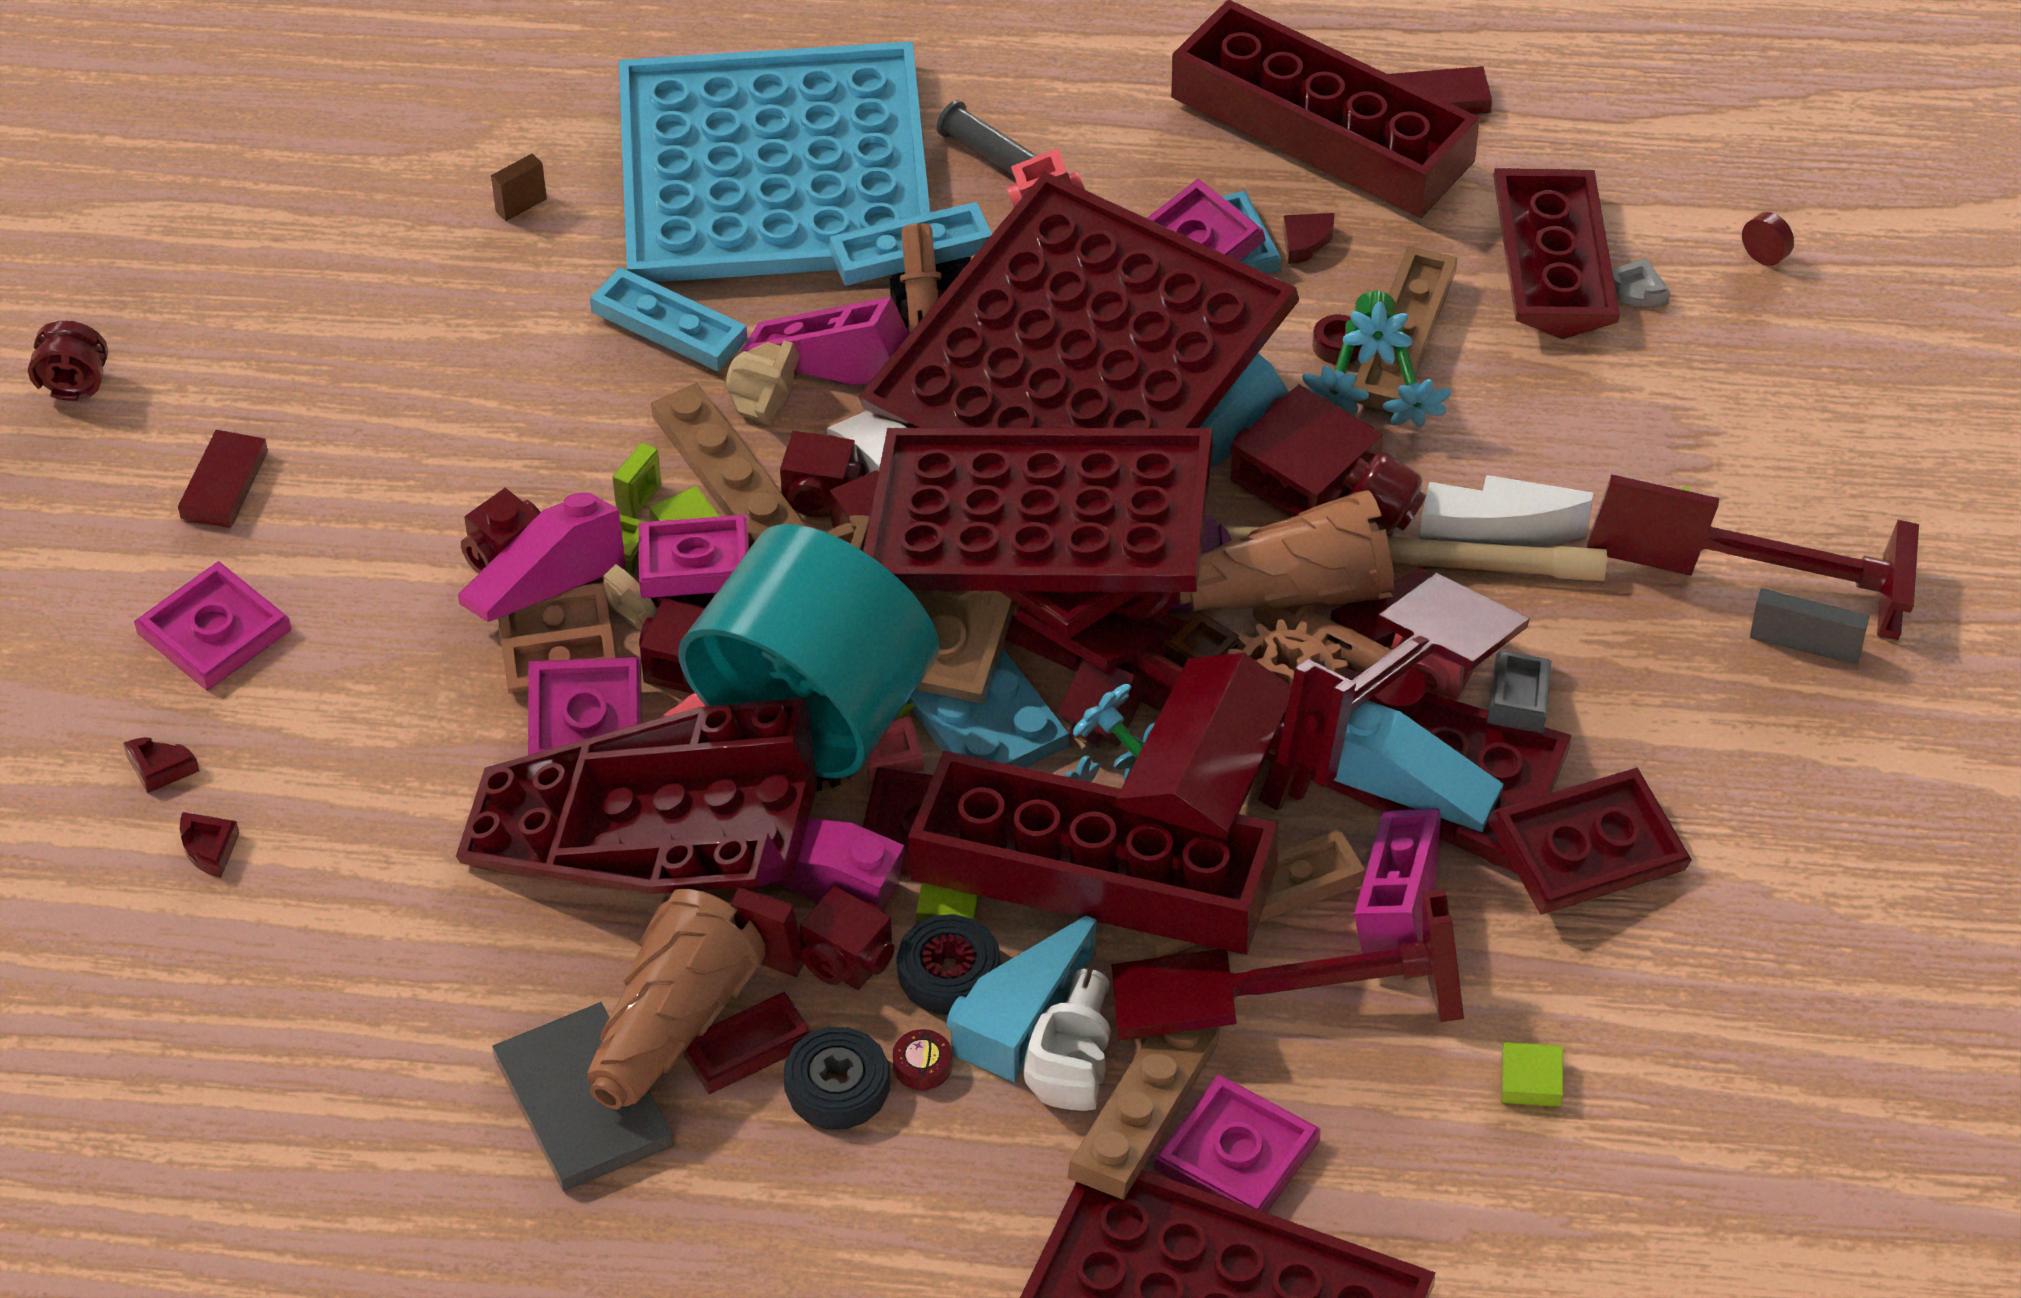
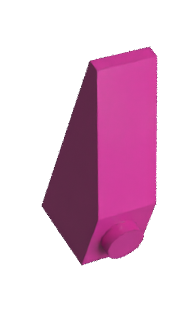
[741,297,909,385]
[458,492,626,622]
[1354,809,1441,954]
[773,818,905,910]

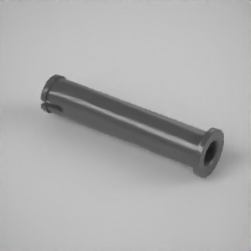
[937,100,1069,176]

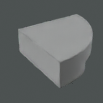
[1612,258,1670,307]

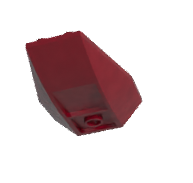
[456,698,817,894]

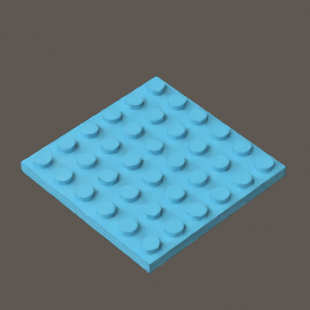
[619,41,930,282]

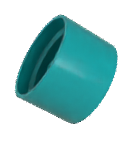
[678,524,940,778]

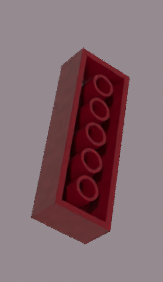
[1171,0,1480,219]
[908,750,1278,955]

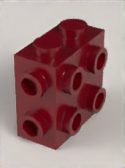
[1230,384,1383,517]

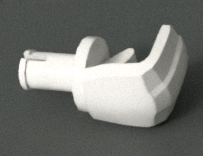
[1024,969,1111,1111]

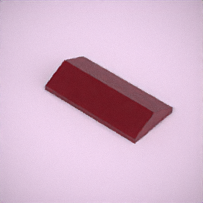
[1493,168,1620,339]
[1115,652,1291,840]

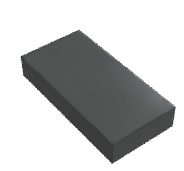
[1750,589,1870,665]
[1487,650,1552,733]

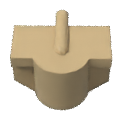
[726,340,800,426]

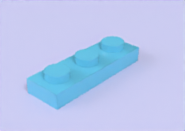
[829,202,992,286]
[590,267,748,372]

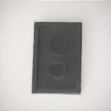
[492,1002,674,1192]

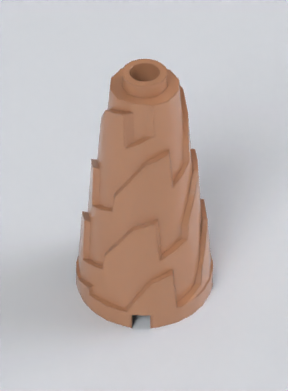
[1177,490,1394,612]
[587,889,766,1110]

